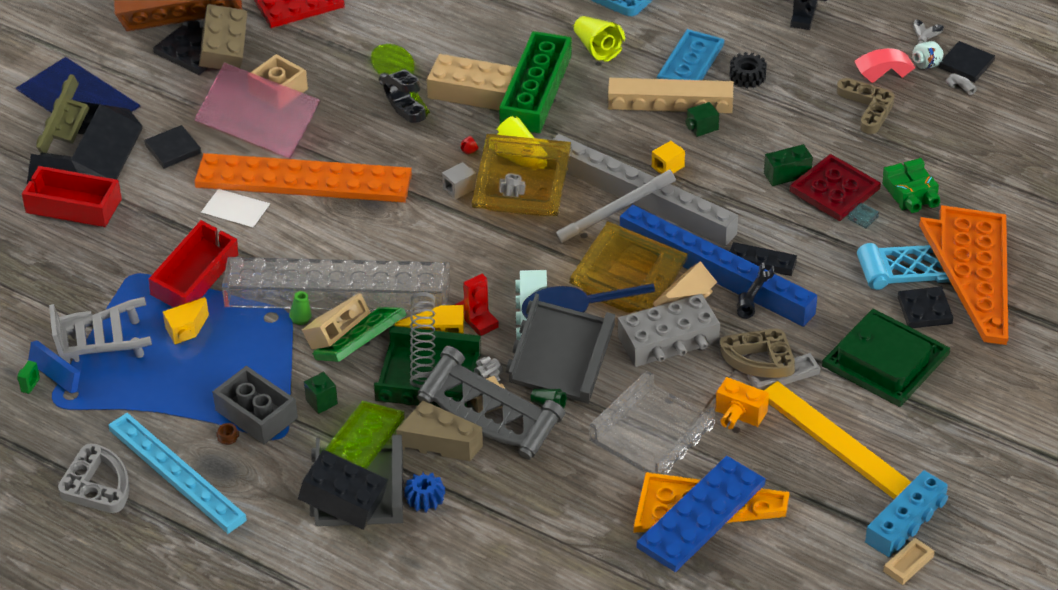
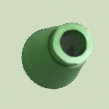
[289,291,312,325]

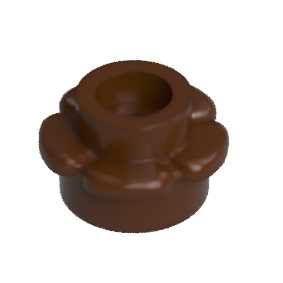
[216,423,240,445]

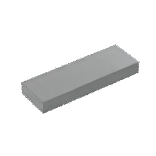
[747,353,821,391]

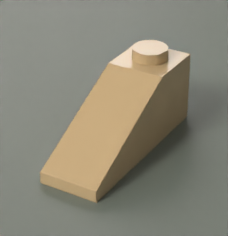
[652,261,717,307]
[302,293,371,350]

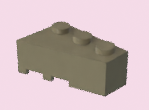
[396,400,483,461]

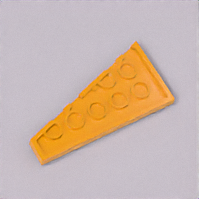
[634,472,790,533]

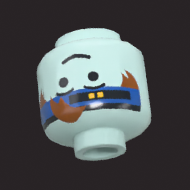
[912,41,943,69]

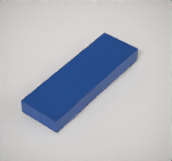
[28,340,80,393]

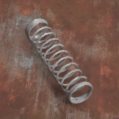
[410,292,435,388]

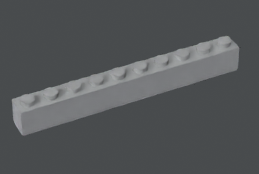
[546,133,738,246]

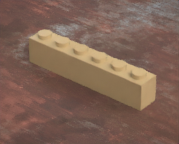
[608,78,733,113]

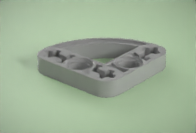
[58,443,129,513]

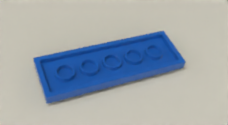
[636,456,765,572]

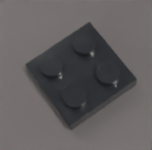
[897,286,954,328]

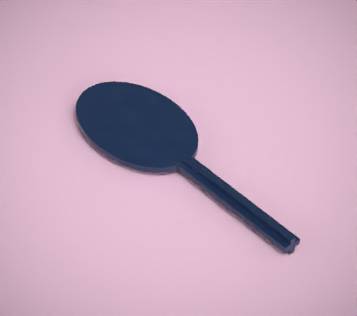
[522,284,655,319]

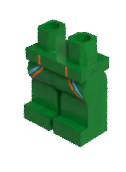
[882,158,940,213]

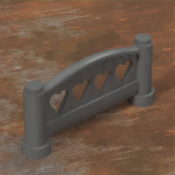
[417,346,566,460]

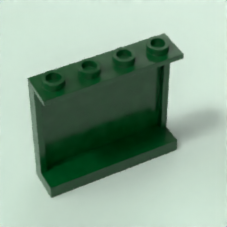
[374,326,481,408]

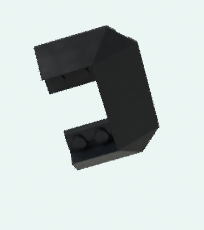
[27,101,143,184]

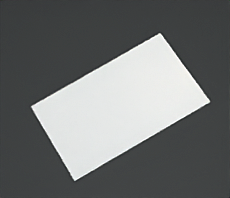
[201,189,270,227]

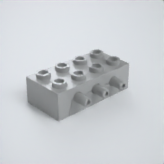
[618,294,720,367]

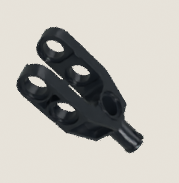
[379,69,426,123]

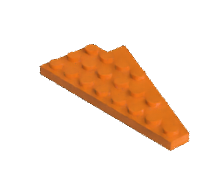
[919,205,1008,345]

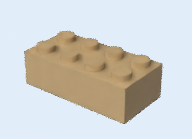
[427,54,517,111]

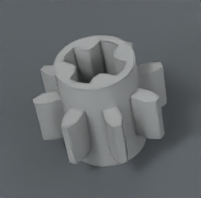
[499,174,526,200]
[474,356,503,381]

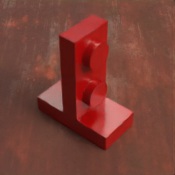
[455,273,499,336]

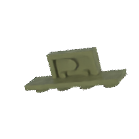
[36,74,89,153]

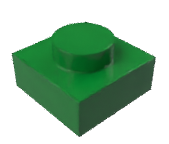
[17,360,40,394]

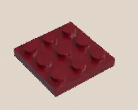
[789,154,881,221]

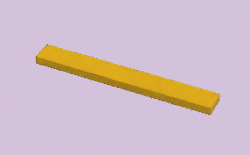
[764,381,911,499]

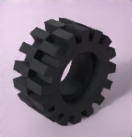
[729,52,767,88]

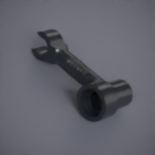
[736,262,774,319]

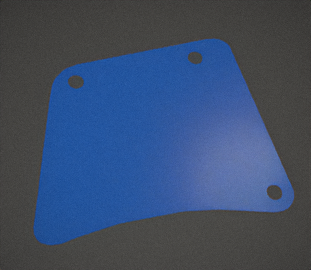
[52,273,293,440]

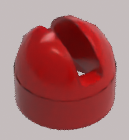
[460,136,478,154]

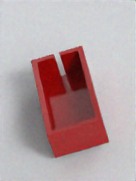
[22,166,122,227]
[149,220,238,307]

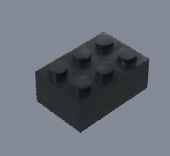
[298,449,388,530]

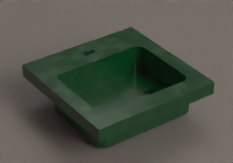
[822,309,950,407]

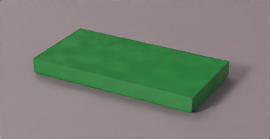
[312,307,407,362]

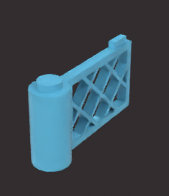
[857,243,950,290]

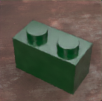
[764,144,813,187]

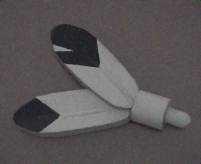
[913,19,944,44]

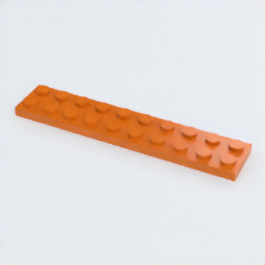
[195,153,412,203]

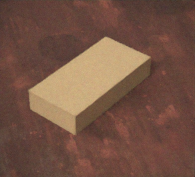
[883,538,935,585]

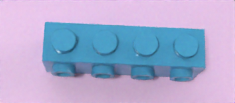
[865,470,948,557]

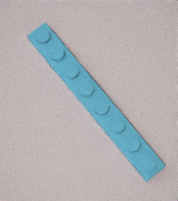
[109,413,247,534]

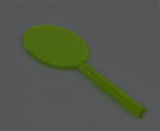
[371,44,430,116]

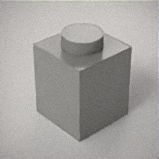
[442,162,477,200]

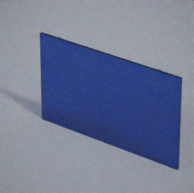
[16,57,140,113]

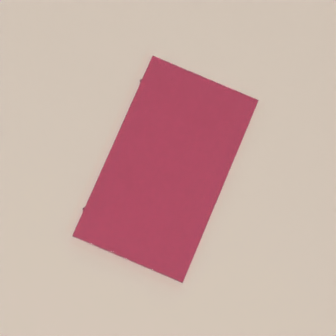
[194,63,321,159]

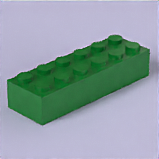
[499,31,572,134]

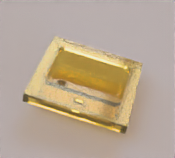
[472,134,571,216]
[569,221,688,313]

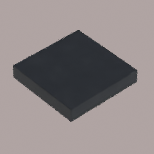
[939,41,995,82]
[144,125,201,169]

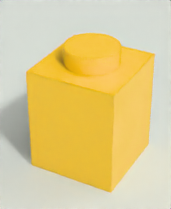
[652,141,685,174]

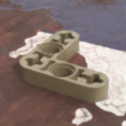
[837,78,895,134]

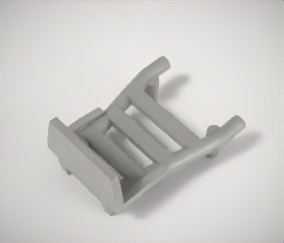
[49,297,152,364]

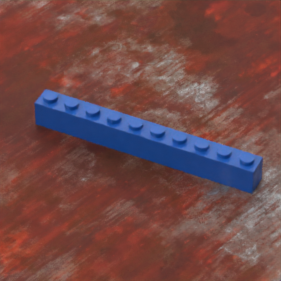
[620,204,817,327]

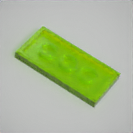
[325,400,405,469]

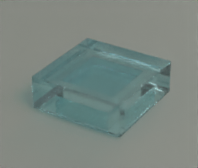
[848,203,879,229]

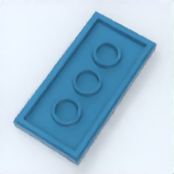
[657,29,724,80]

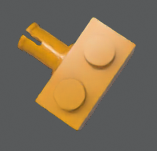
[715,377,769,429]

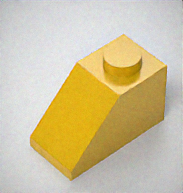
[163,297,209,344]

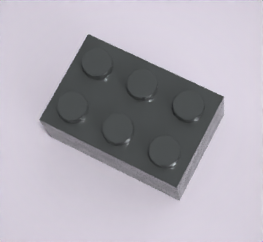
[212,366,298,444]

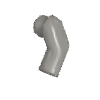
[946,73,977,95]

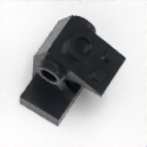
[790,0,827,30]

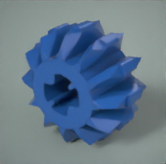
[404,472,445,513]

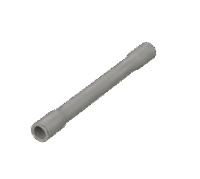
[556,169,676,243]

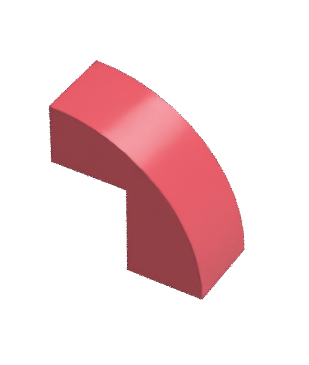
[854,48,915,84]

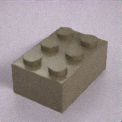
[199,4,247,72]

